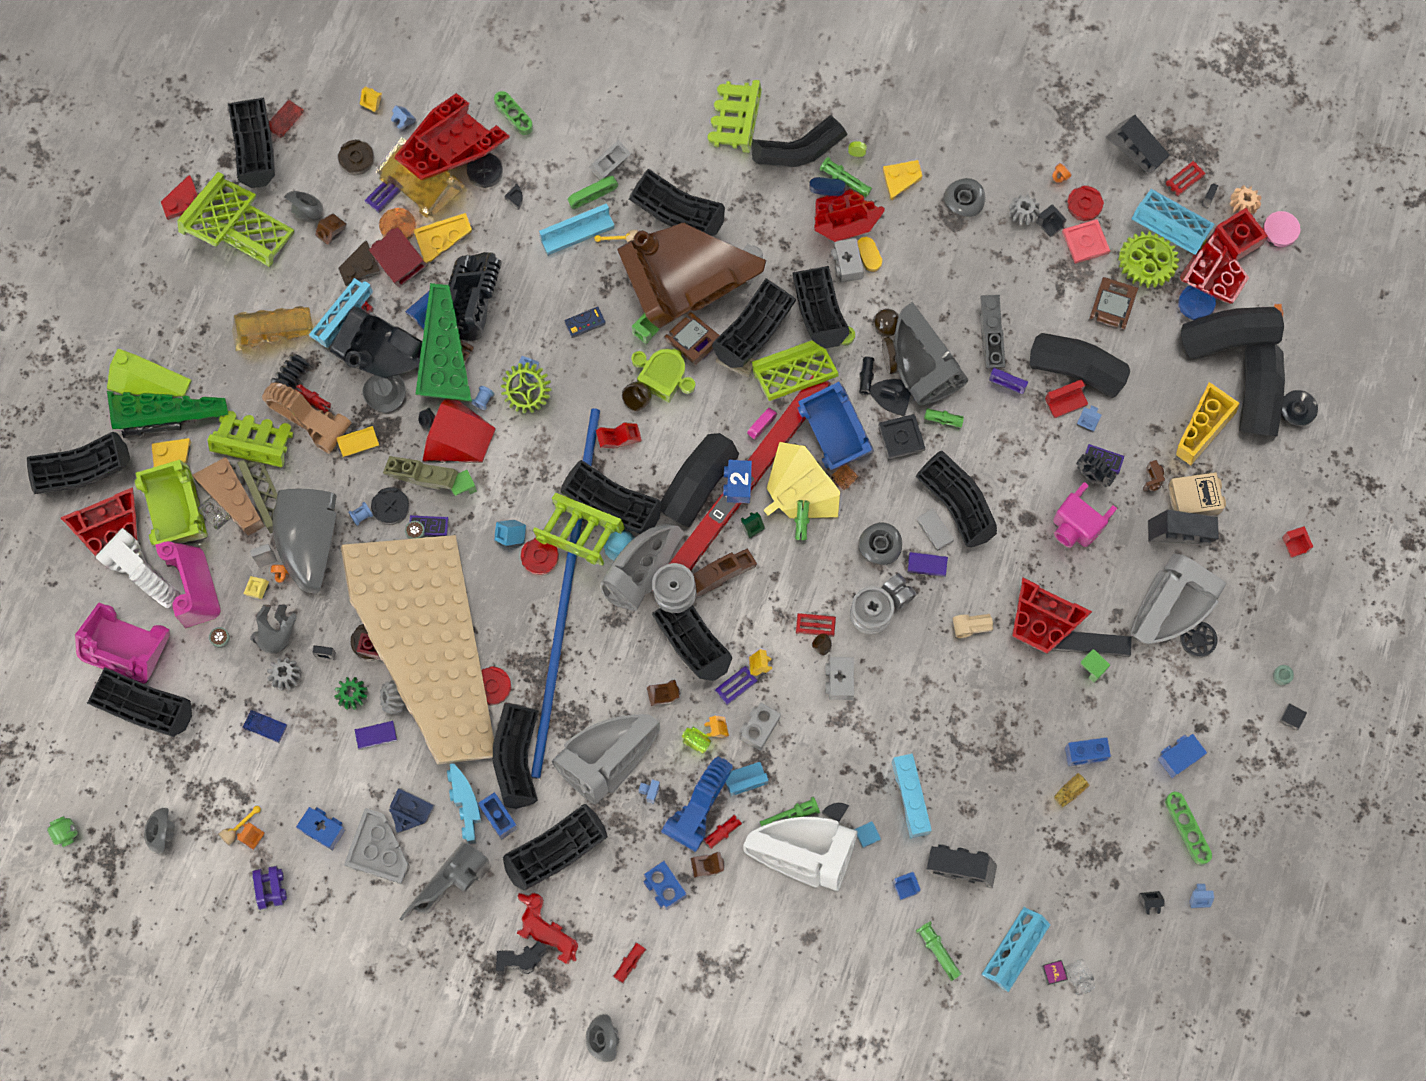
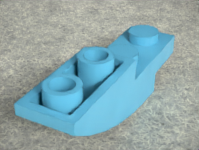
[447,763,482,844]

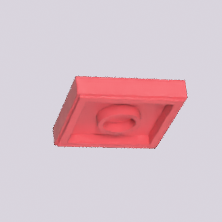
[1062,219,1110,264]

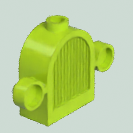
[631,348,695,403]

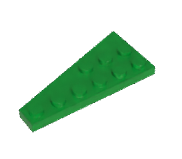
[107,391,228,430]

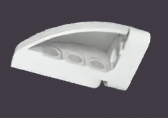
[743,817,857,891]

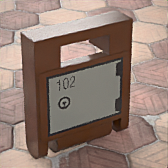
[1089,277,1138,330]
[664,312,720,365]

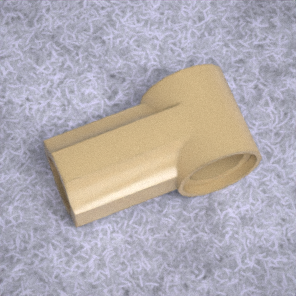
[952,614,993,638]

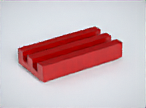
[1166,161,1206,197]
[796,613,836,637]

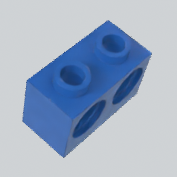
[1065,737,1111,767]
[643,861,687,910]

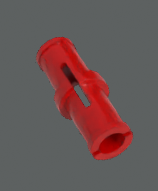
[295,384,331,413]
[703,815,742,849]
[613,943,646,983]

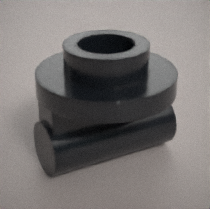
[418,408,436,429]

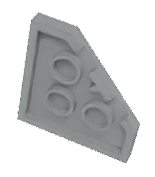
[344,808,409,884]

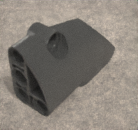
[400,842,491,921]

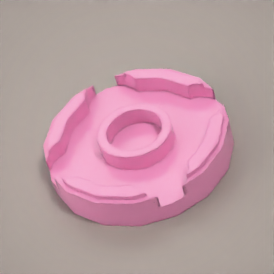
[1263,211,1300,247]

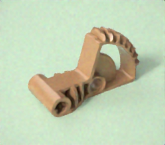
[262,383,352,454]

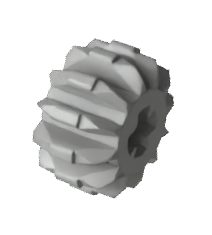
[1009,194,1040,226]
[267,657,301,691]
[379,680,405,714]

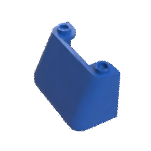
[797,382,874,471]

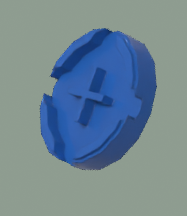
[1178,285,1216,320]

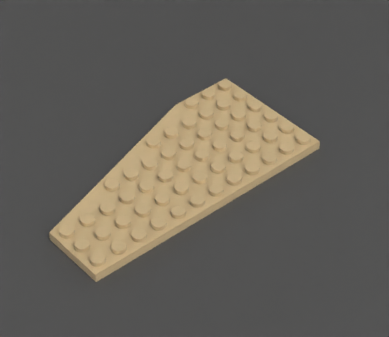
[341,535,494,765]

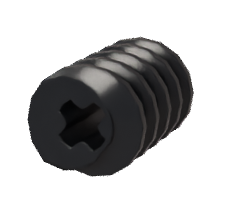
[270,353,311,388]

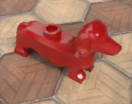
[517,893,578,964]

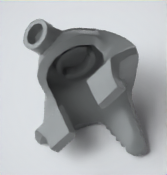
[250,604,297,654]

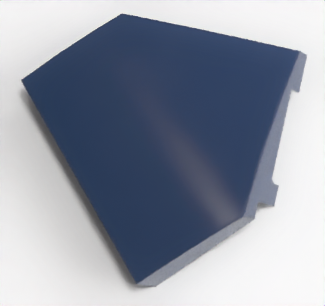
[389,788,435,833]

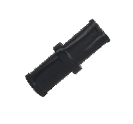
[859,356,875,395]

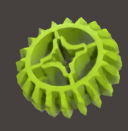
[501,362,552,413]

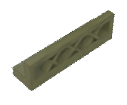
[237,460,277,534]

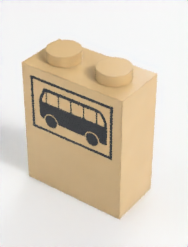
[1168,472,1226,516]

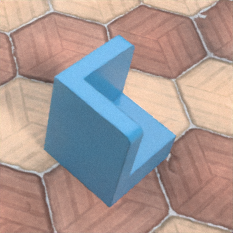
[494,520,526,546]

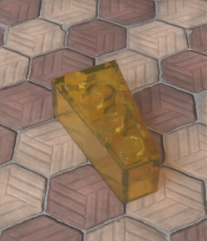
[232,306,313,351]

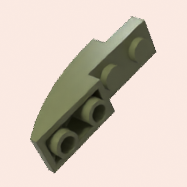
[383,456,458,490]

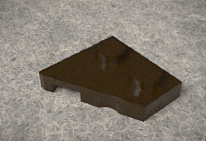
[338,240,380,286]

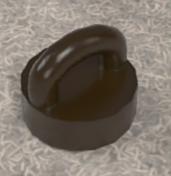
[812,634,832,656]

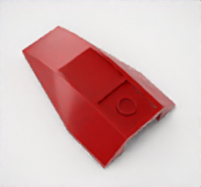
[394,93,510,181]

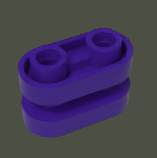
[252,865,287,910]

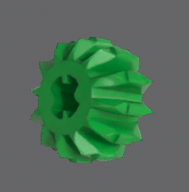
[334,677,368,710]

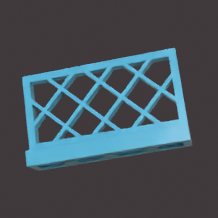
[1131,189,1215,255]

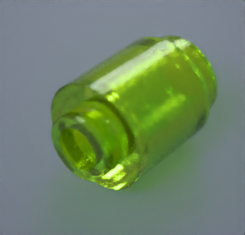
[681,726,712,754]

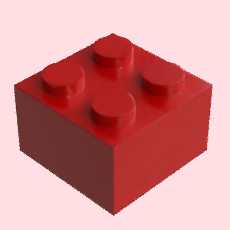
[1214,208,1268,261]

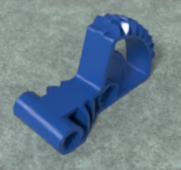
[661,756,732,852]

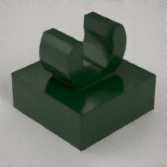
[741,512,765,538]

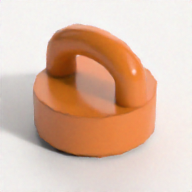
[1052,163,1071,183]
[271,565,289,583]

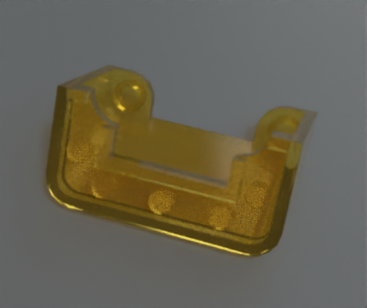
[375,137,465,218]

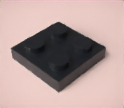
[878,414,925,459]

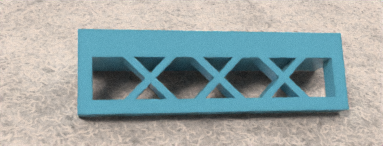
[539,203,615,256]
[309,278,373,348]
[982,907,1051,992]

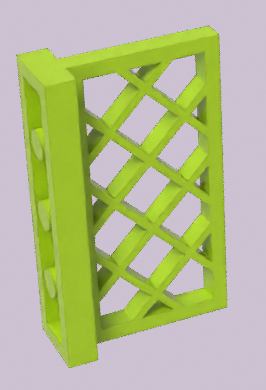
[177,172,256,247]
[207,197,295,267]
[752,341,839,401]

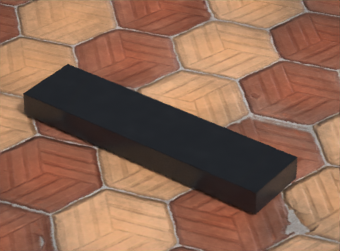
[1053,631,1132,657]

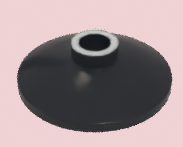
[1281,390,1318,426]

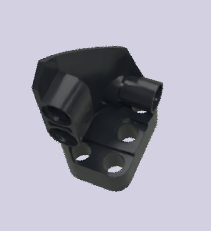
[330,306,422,378]

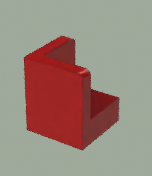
[1282,526,1313,558]

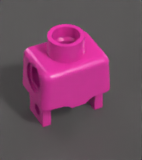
[1053,482,1117,548]

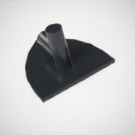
[871,379,911,416]

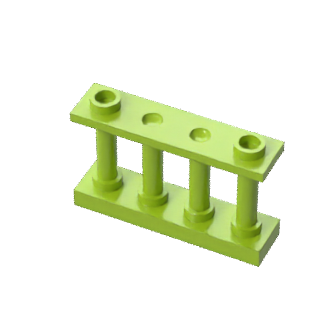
[533,492,625,566]

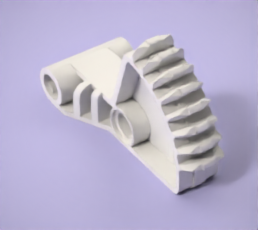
[95,528,180,608]

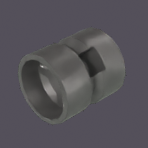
[881,573,917,610]

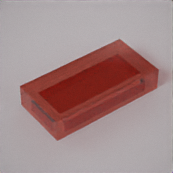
[269,99,304,138]

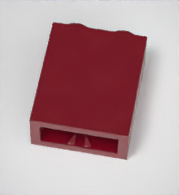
[369,227,428,287]

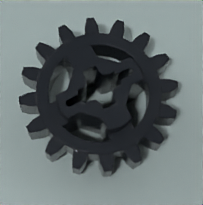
[1076,453,1116,487]

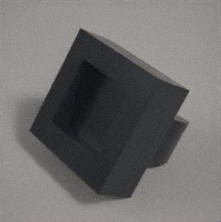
[1140,891,1165,915]

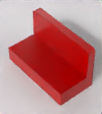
[1045,379,1088,418]

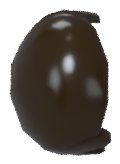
[872,308,899,337]
[622,381,652,412]

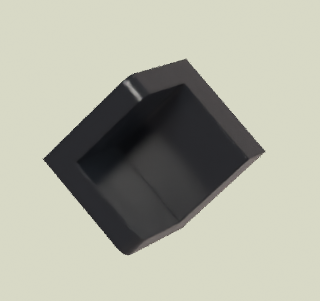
[1036,204,1067,237]

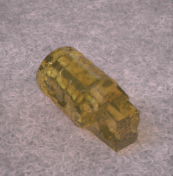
[1054,773,1090,807]

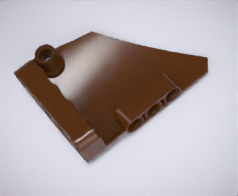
[617,223,766,329]

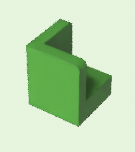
[632,313,660,344]
[451,470,477,496]
[1080,649,1110,683]

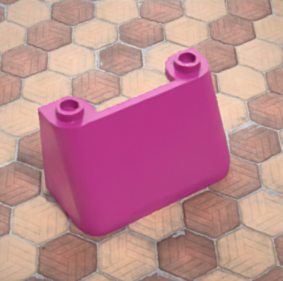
[155,541,221,629]
[75,602,170,684]

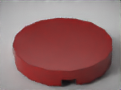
[1067,185,1104,221]
[520,538,559,575]
[481,666,512,706]

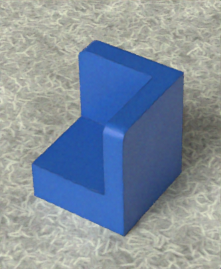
[893,872,921,901]

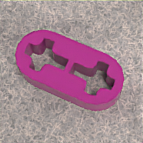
[747,408,777,440]

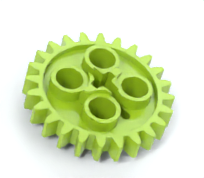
[1118,231,1179,288]

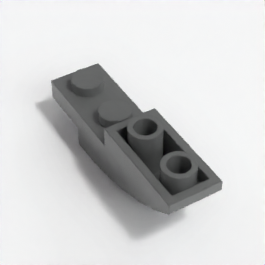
[980,295,1005,368]

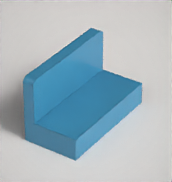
[726,762,769,797]

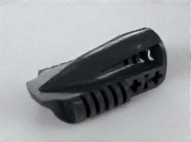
[448,252,502,341]

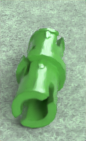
[924,408,964,428]
[794,500,810,540]

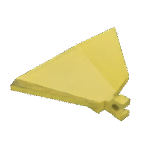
[764,442,840,518]

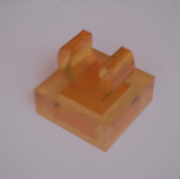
[831,464,859,490]

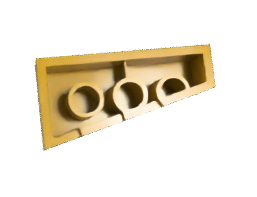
[1176,382,1240,465]

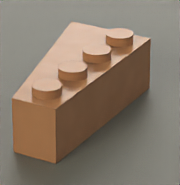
[192,457,265,536]

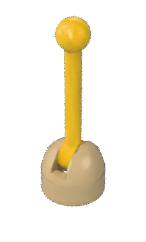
[594,230,638,242]
[218,806,261,845]

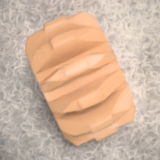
[1230,185,1261,215]

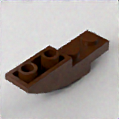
[693,548,757,597]

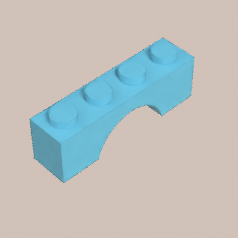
[891,753,932,839]

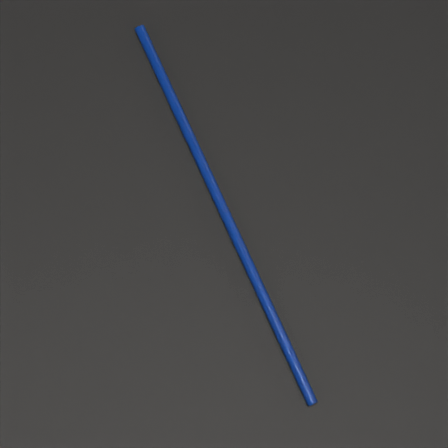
[531,408,600,779]

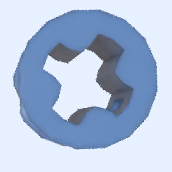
[471,386,495,411]
[348,502,373,526]

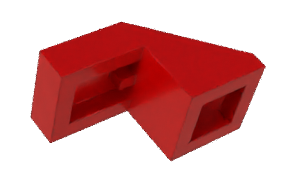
[596,422,642,449]

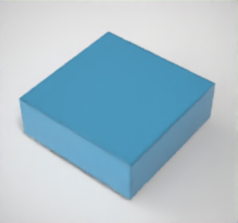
[854,821,881,848]

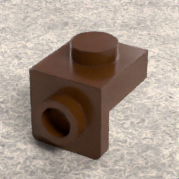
[315,213,347,245]
[1143,460,1165,492]
[647,680,680,706]
[690,852,724,878]

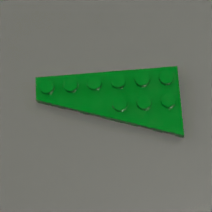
[415,283,472,402]

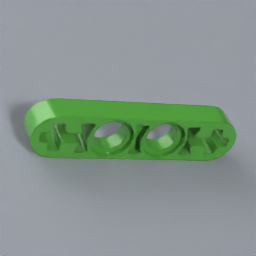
[1165,792,1212,865]

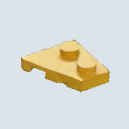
[883,160,922,201]

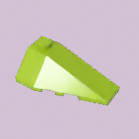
[107,349,192,397]

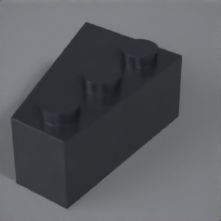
[1106,114,1170,173]
[1148,509,1219,546]
[927,844,997,888]

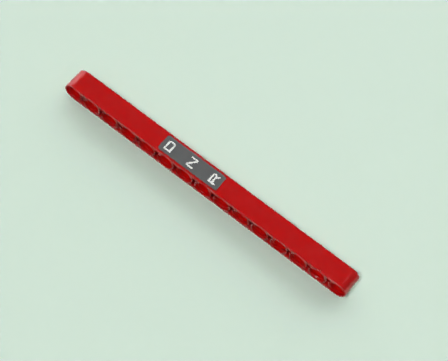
[652,375,831,591]

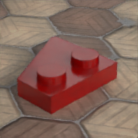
[160,175,198,220]

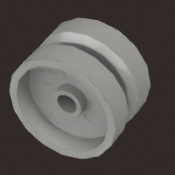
[652,563,697,613]
[850,586,894,634]

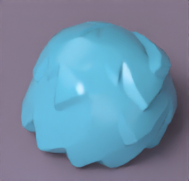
[604,530,635,561]

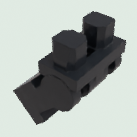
[496,941,547,976]

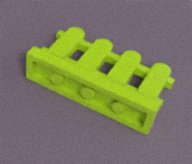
[707,80,762,153]
[207,411,294,468]

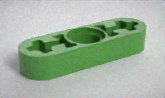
[494,91,533,135]
[567,176,618,209]

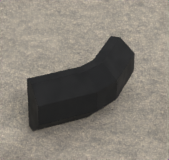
[227,97,275,188]
[751,115,848,167]
[628,168,725,236]
[792,266,849,349]
[712,278,797,368]
[1181,307,1284,360]
[1030,333,1131,398]
[1239,344,1285,436]
[26,431,130,495]
[661,433,739,527]
[915,451,997,547]
[560,460,662,534]
[652,604,732,681]
[87,667,192,737]
[493,702,539,809]
[503,804,608,891]

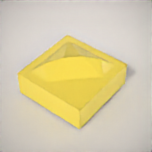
[243,576,269,599]

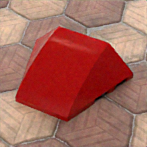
[814,189,885,242]
[1180,231,1249,304]
[422,399,496,463]
[60,487,138,556]
[1012,577,1092,654]

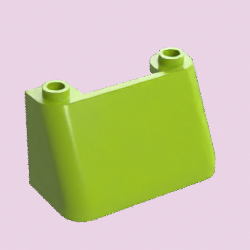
[135,460,208,547]

